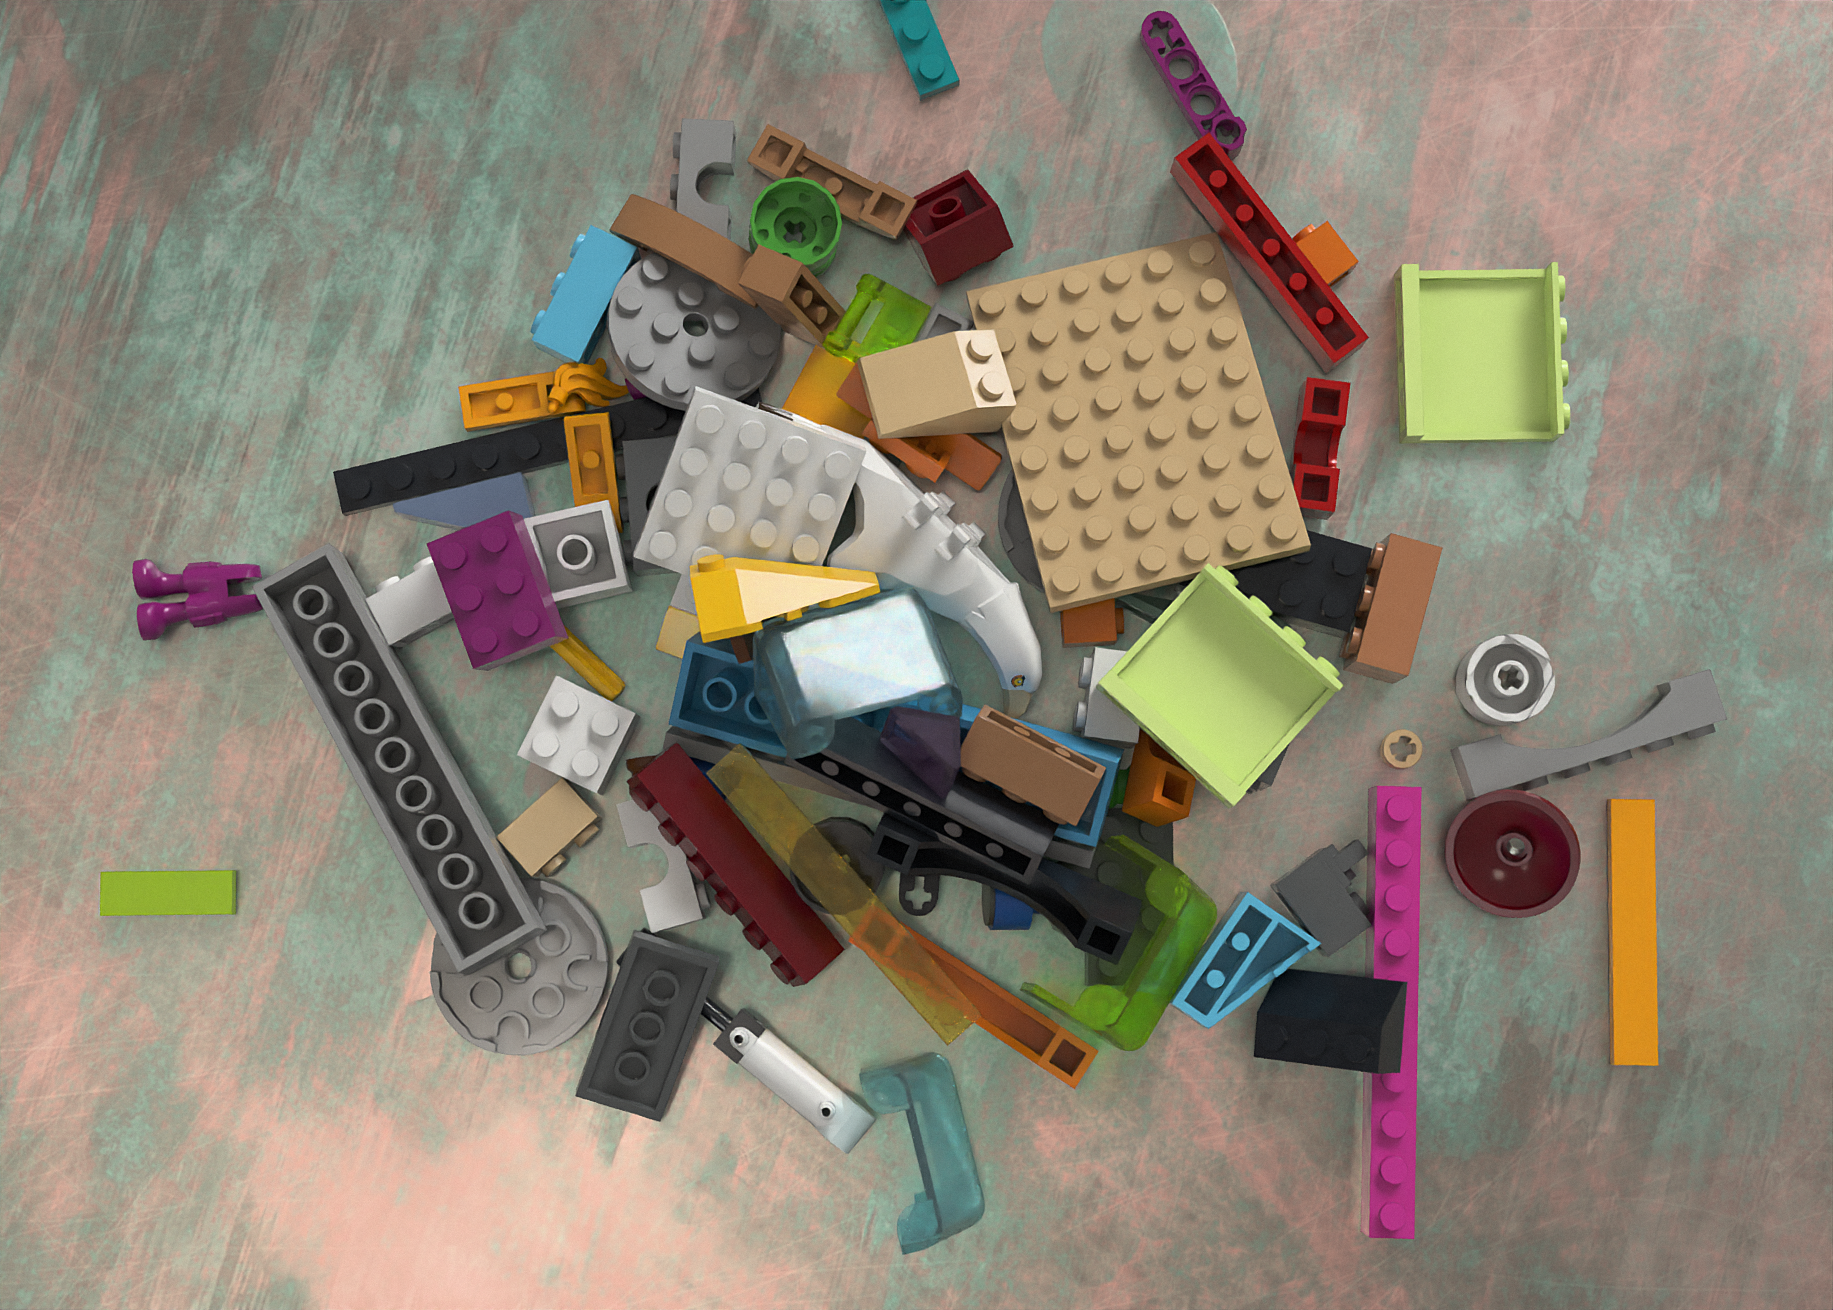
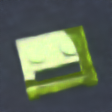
[822,273,932,363]

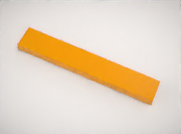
[1607,799,1658,1066]

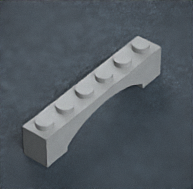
[1450,669,1727,800]

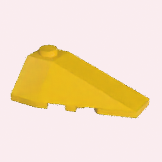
[689,554,880,643]

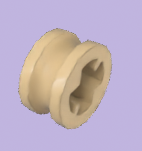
[1380,729,1423,770]

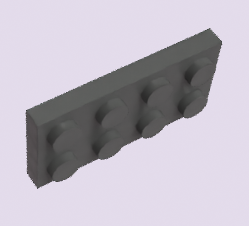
[575,930,719,1122]

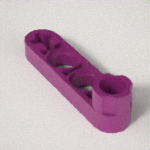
[1140,11,1247,161]

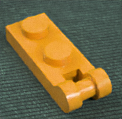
[458,371,586,432]
[564,412,624,533]

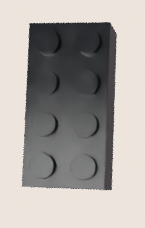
[1174,530,1373,638]

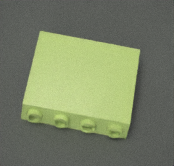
[1394,262,1570,444]
[1096,563,1344,808]

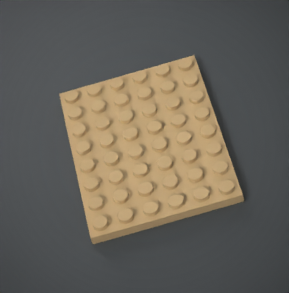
[966,232,1311,613]

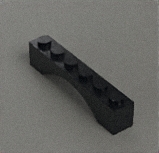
[866,813,1143,965]

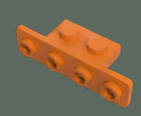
[837,362,1002,491]

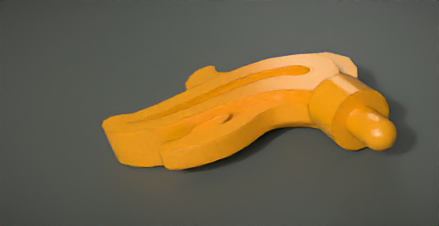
[547,357,629,414]

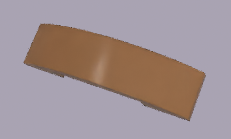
[747,124,918,240]
[609,194,758,309]

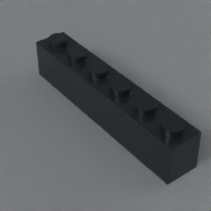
[784,700,1059,885]

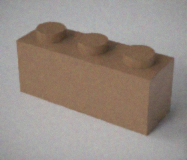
[738,245,847,350]
[954,704,1106,826]

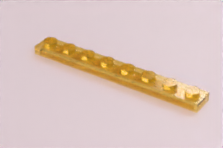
[706,743,982,1046]

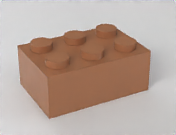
[1339,533,1443,684]

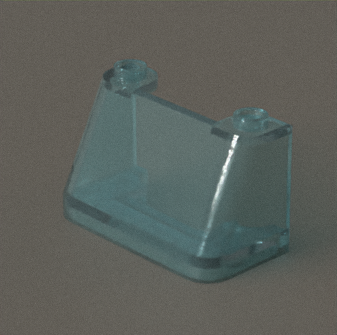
[753,588,963,760]
[859,1052,985,1255]

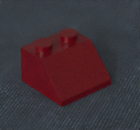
[903,169,1014,286]

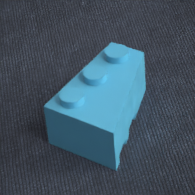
[1166,892,1322,1029]

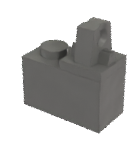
[1270,839,1371,957]

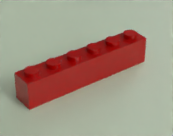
[1170,132,1369,374]

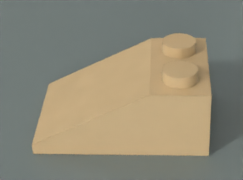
[857,329,1017,439]

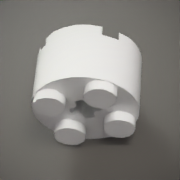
[1455,634,1555,726]

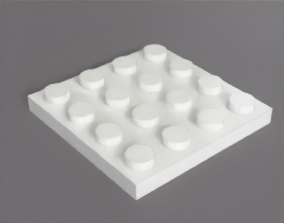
[634,386,867,615]

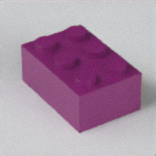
[427,510,569,671]

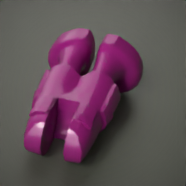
[132,559,263,641]

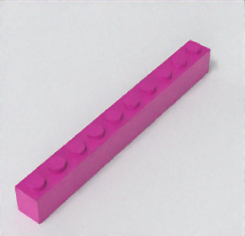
[1360,785,1422,1239]

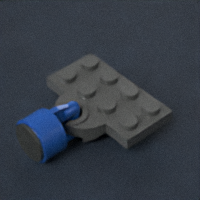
[982,808,1175,986]

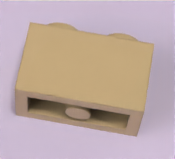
[496,777,602,877]

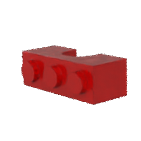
[1289,377,1351,520]

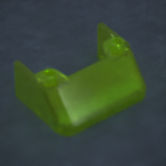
[1019,834,1217,1051]

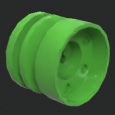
[748,177,842,278]

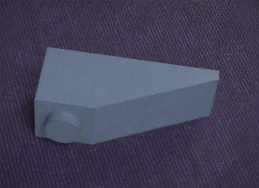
[393,472,536,531]

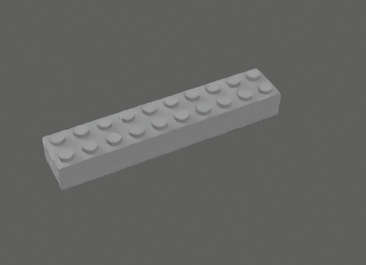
[252,543,547,975]

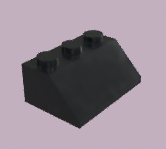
[1254,968,1407,1074]

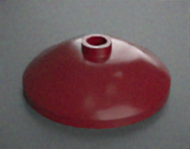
[1445,789,1581,918]

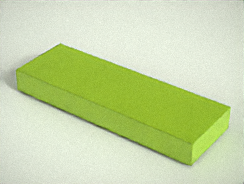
[100,870,236,916]

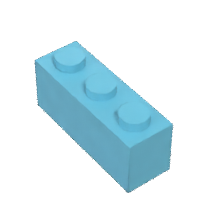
[531,225,642,364]

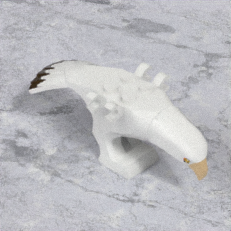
[755,402,1042,719]

